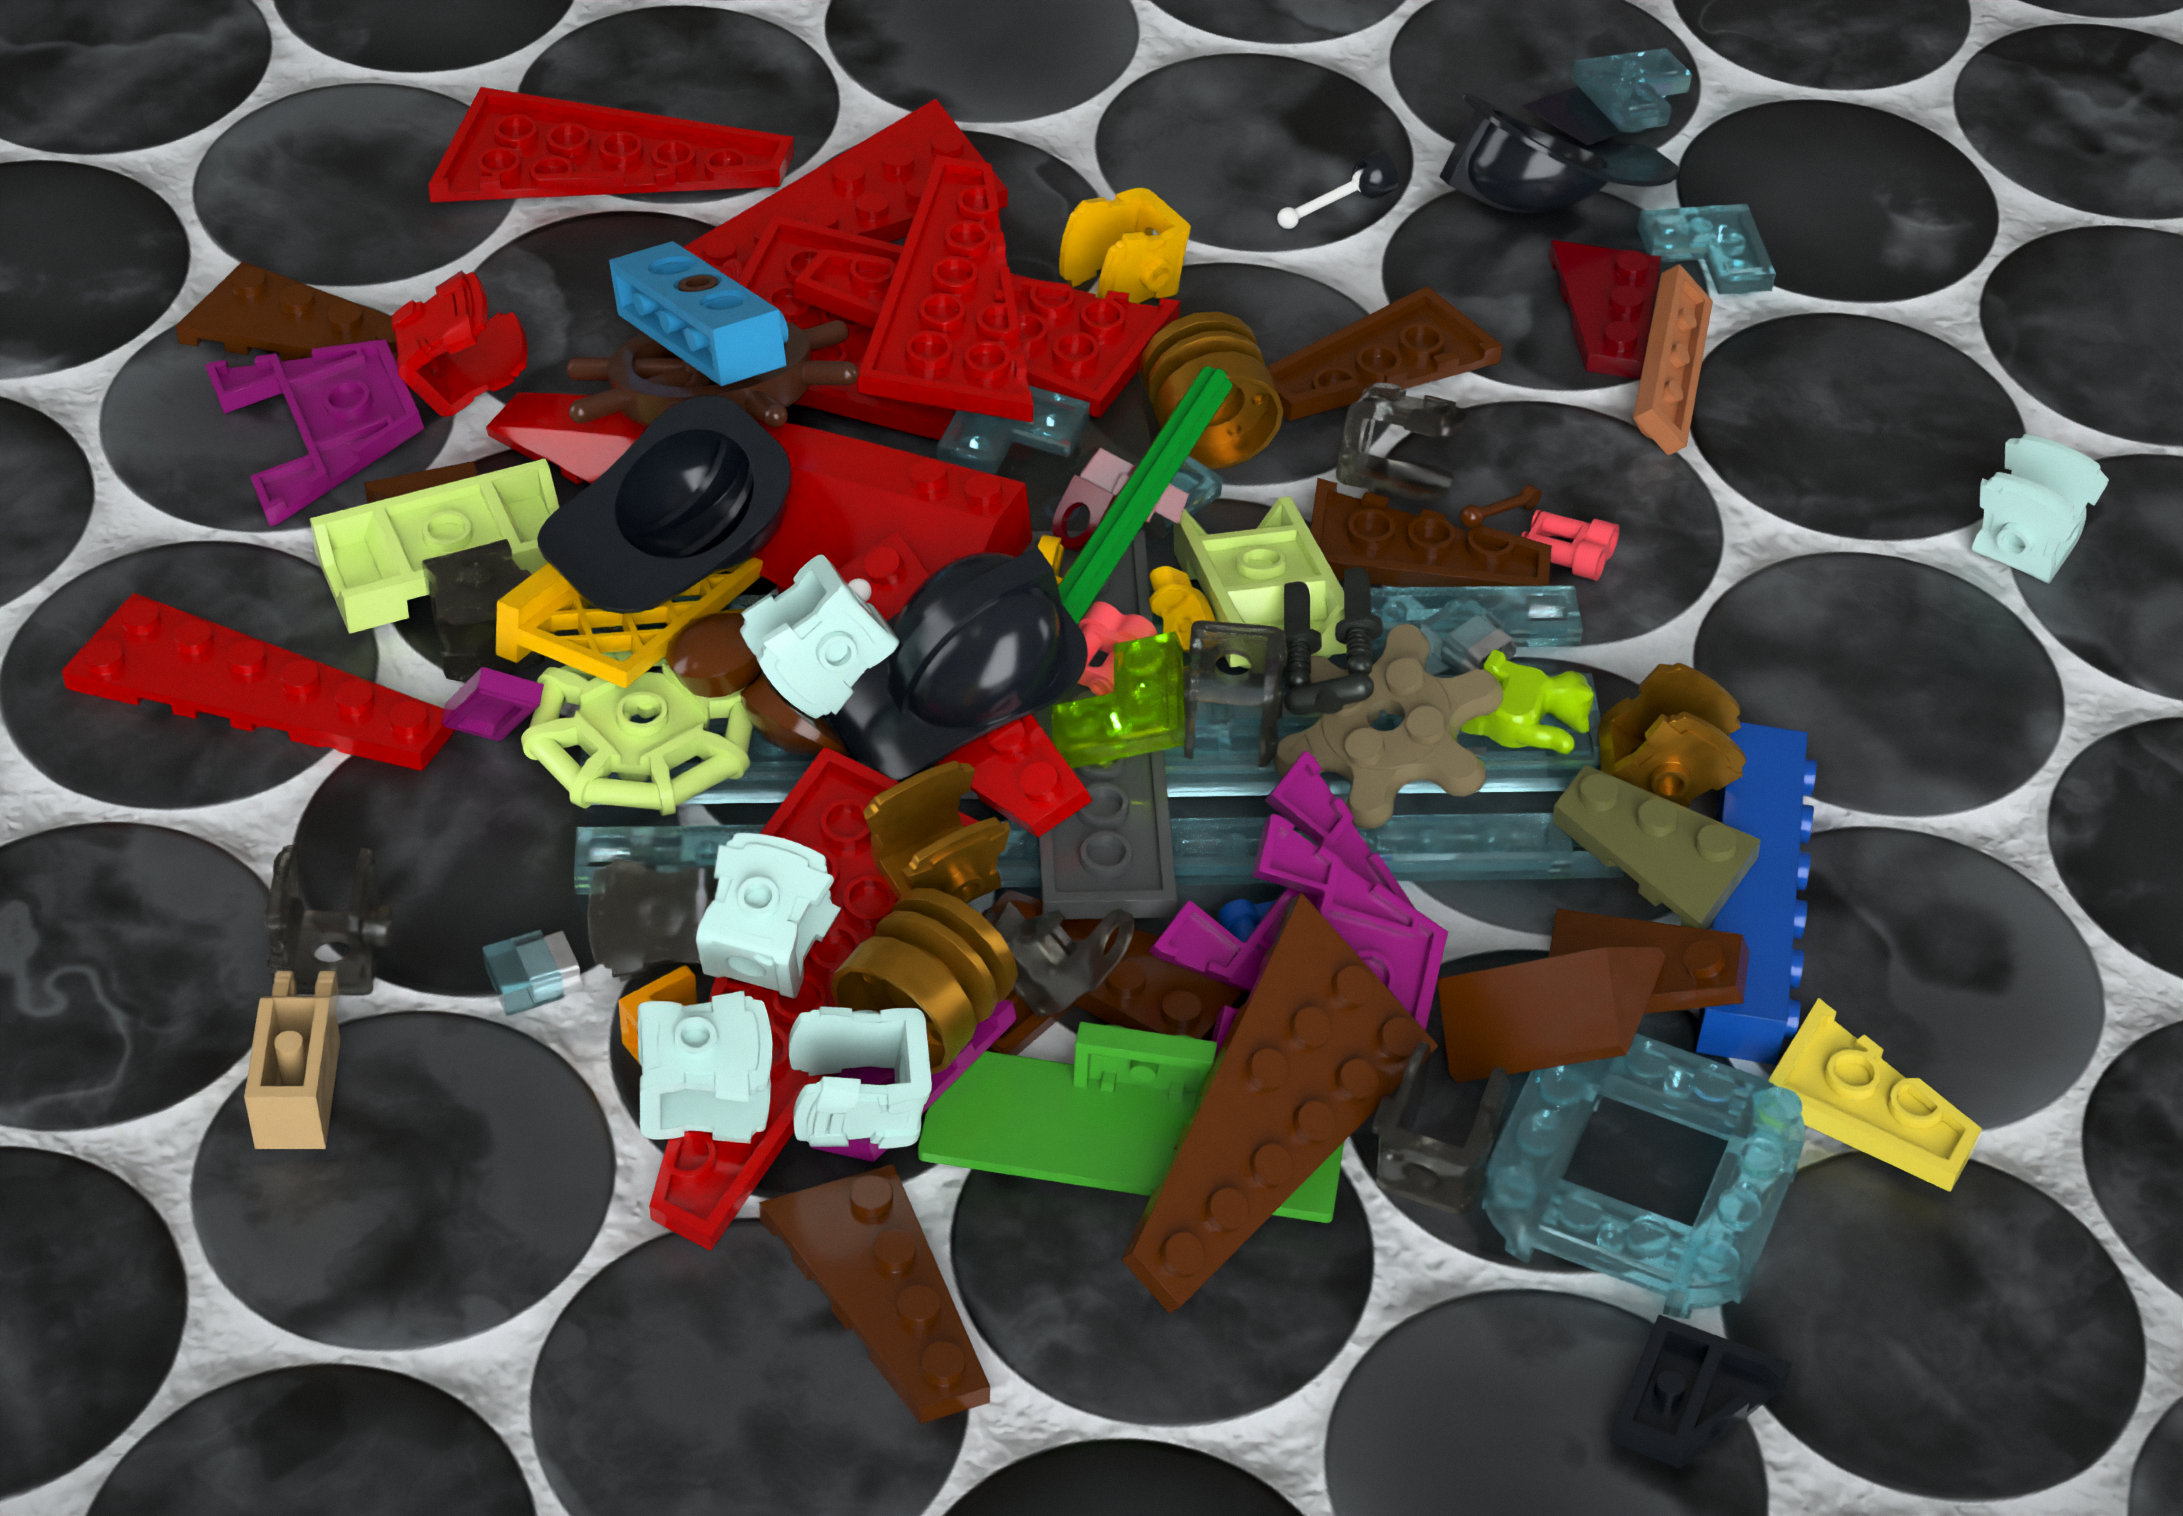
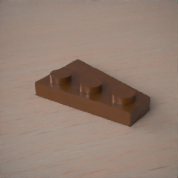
[1548,908,1750,1014]

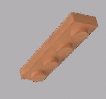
[1633,264,1713,456]

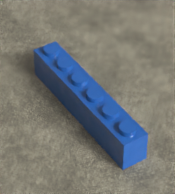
[1696,722,1817,1065]

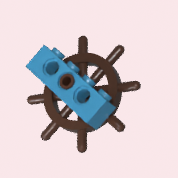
[566,241,859,428]

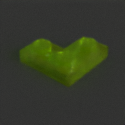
[1052,631,1185,769]

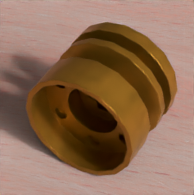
[1139,311,1284,470]
[831,887,1018,1075]

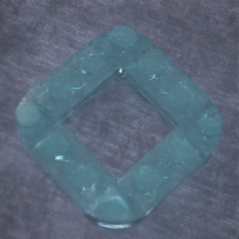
[1482,1033,1805,1319]

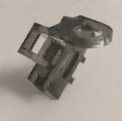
[982,901,1135,1018]

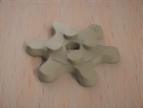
[1273,624,1504,829]

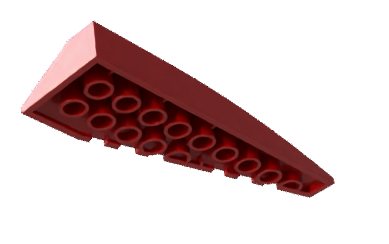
[486,392,1033,594]

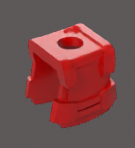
[391,270,528,417]

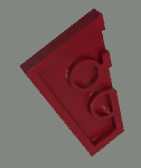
[1549,240,1662,380]

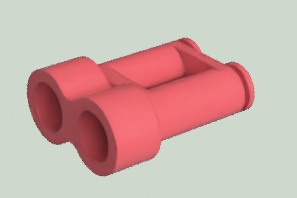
[1521,509,1620,581]
[1077,601,1158,698]

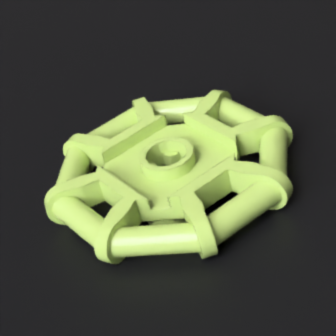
[521,651,753,816]

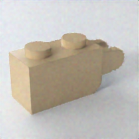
[244,971,341,1149]

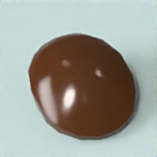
[665,609,762,698]
[741,673,848,756]

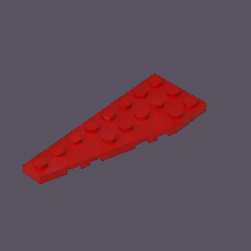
[649,748,980,1251]

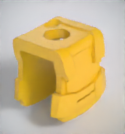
[1059,188,1191,303]

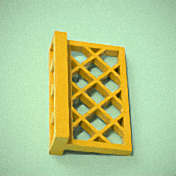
[495,557,763,689]

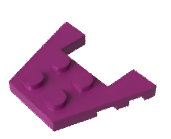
[205,339,424,527]
[1148,750,1415,994]
[1211,814,1448,1057]

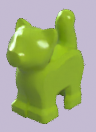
[1460,649,1594,755]

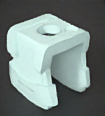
[1972,434,2109,584]
[740,555,899,719]
[696,833,841,999]
[638,991,773,1143]
[788,1006,932,1149]

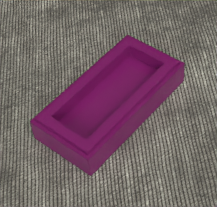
[441,667,544,742]

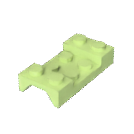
[310,458,560,634]
[1174,496,1347,669]

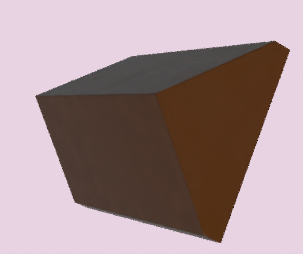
[1437,947,1666,1083]

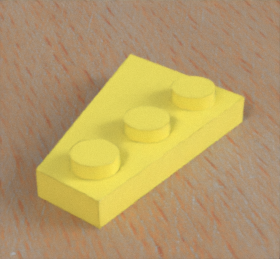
[1760,998,1982,1192]

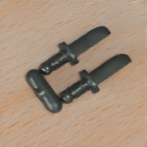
[1275,567,1383,715]

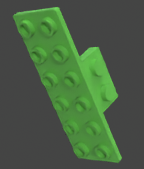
[918,1022,1344,1223]

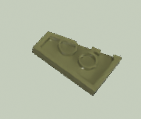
[1553,765,1761,929]

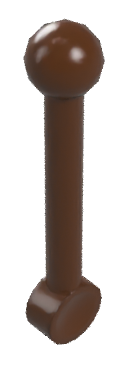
[1460,484,1542,528]

